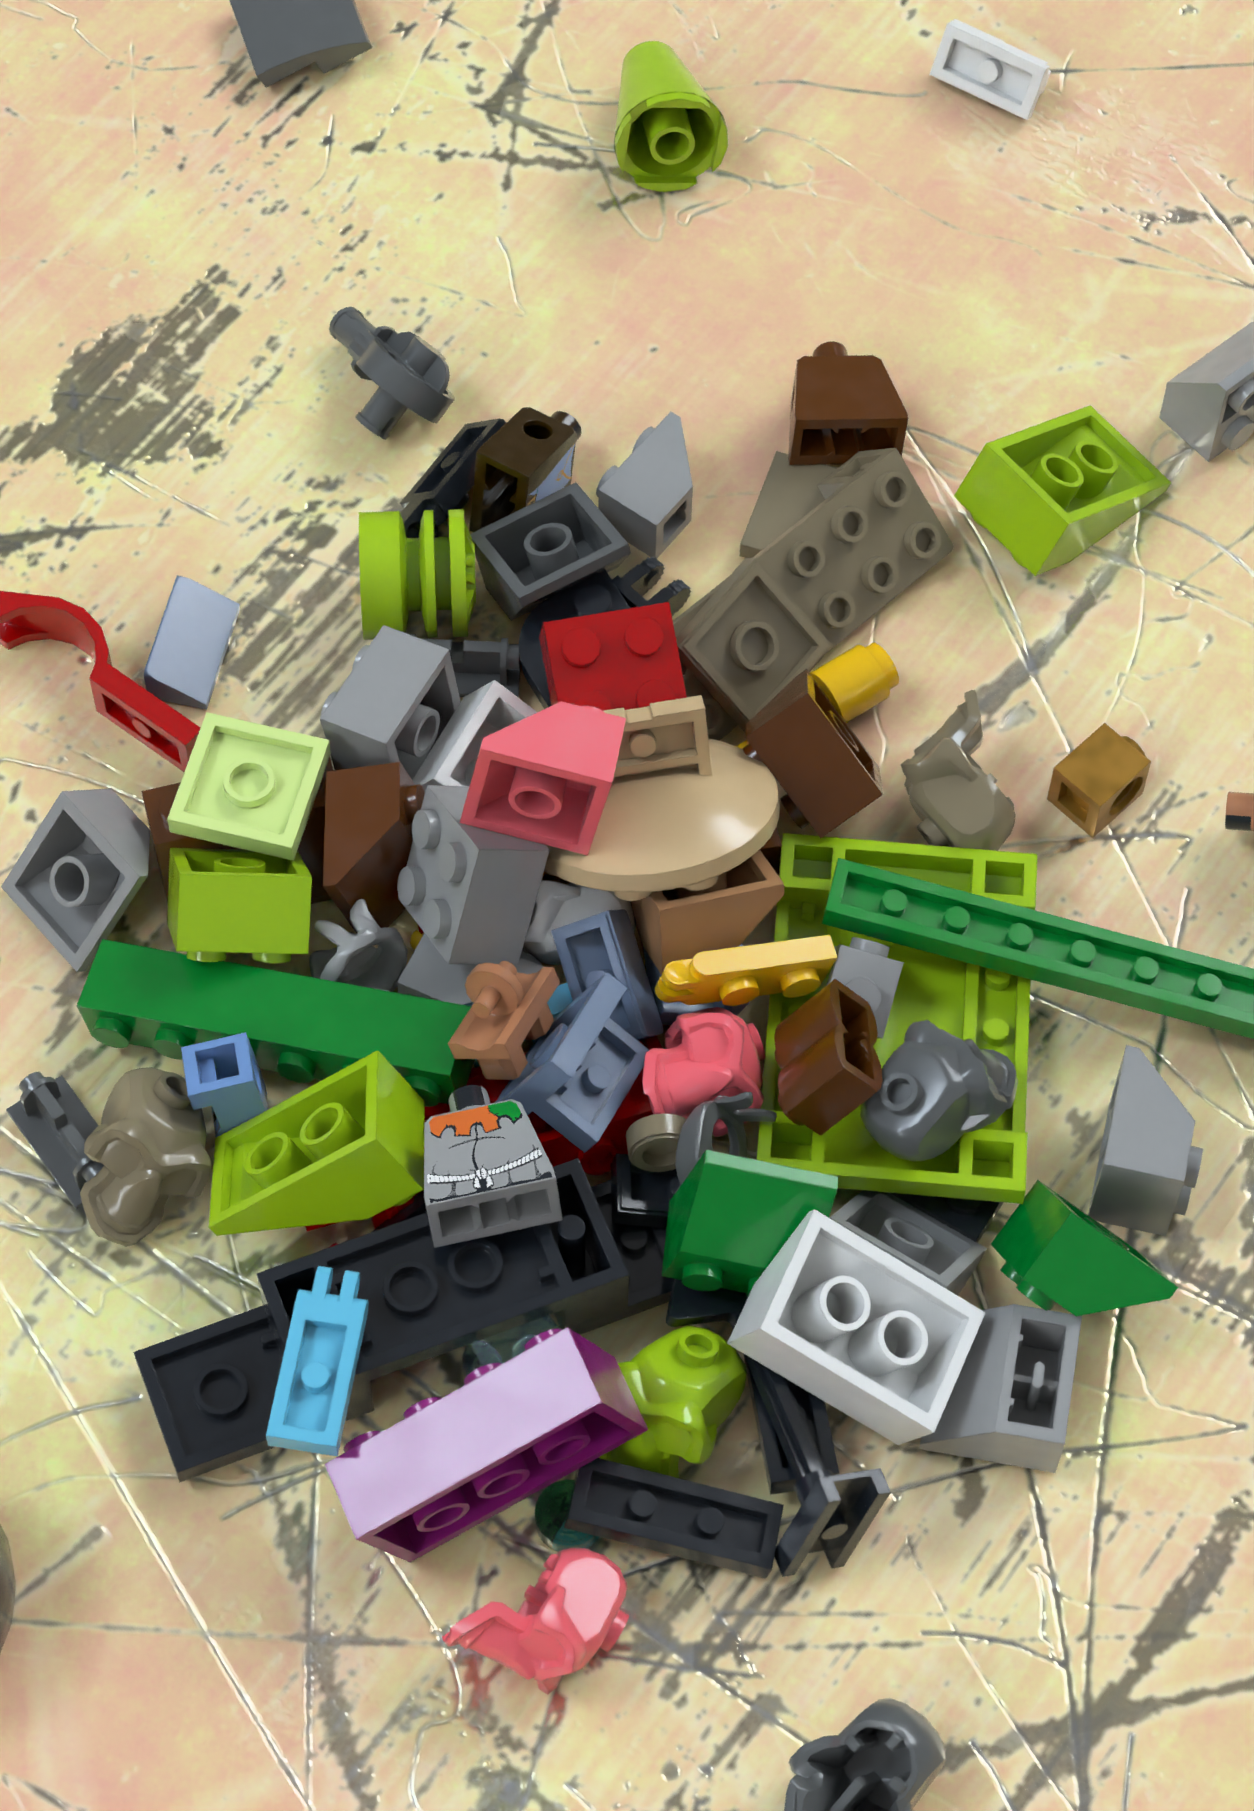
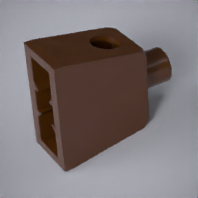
[788,341,908,465]

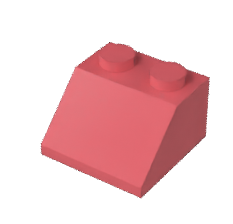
[460,702,626,856]

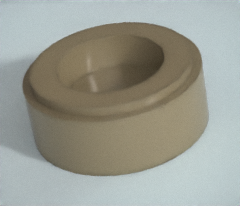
[626,1113,687,1172]

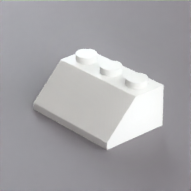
[727,1209,985,1445]

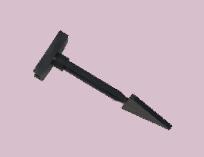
[665,1279,891,1577]

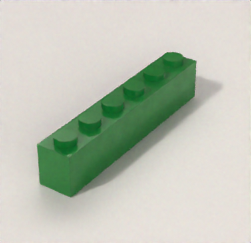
[77,939,475,1107]

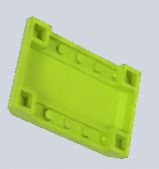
[756,833,1037,1204]

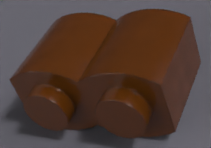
[774,979,883,1136]

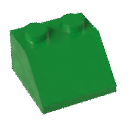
[662,1150,838,1297]
[991,1180,1178,1316]

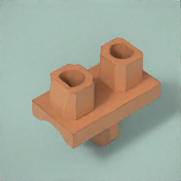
[448,961,560,1080]

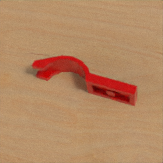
[0,591,201,772]

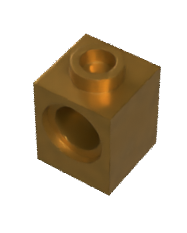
[1047,723,1151,838]

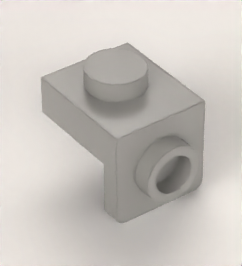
[826,937,904,1039]

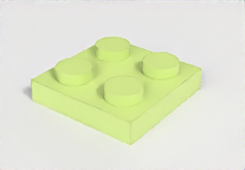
[167,712,331,861]

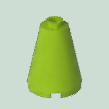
[614,41,728,192]

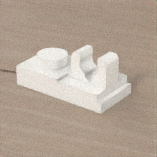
[929,19,1051,120]

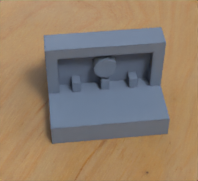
[495,972,649,1153]

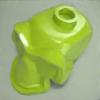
[600,1325,747,1478]

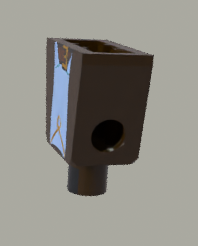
[469,407,582,533]

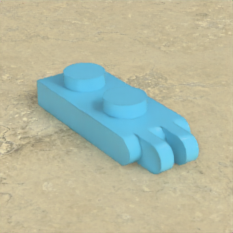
[266,1266,369,1457]

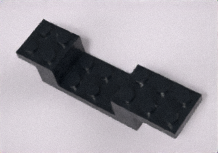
[134,1158,674,1482]

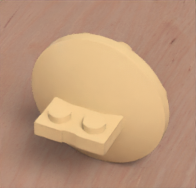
[544,695,780,901]

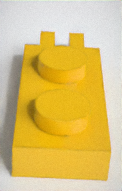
[655,935,837,1006]

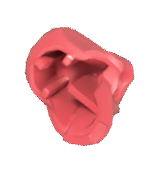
[642,1007,765,1137]
[442,1548,629,1695]

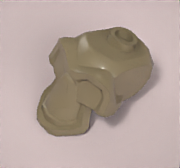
[900,690,1016,851]
[80,1067,212,1247]

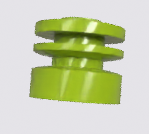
[359,509,476,640]

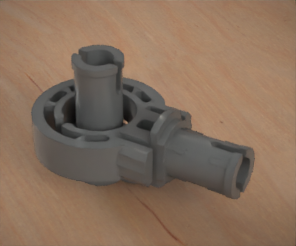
[329,307,455,440]

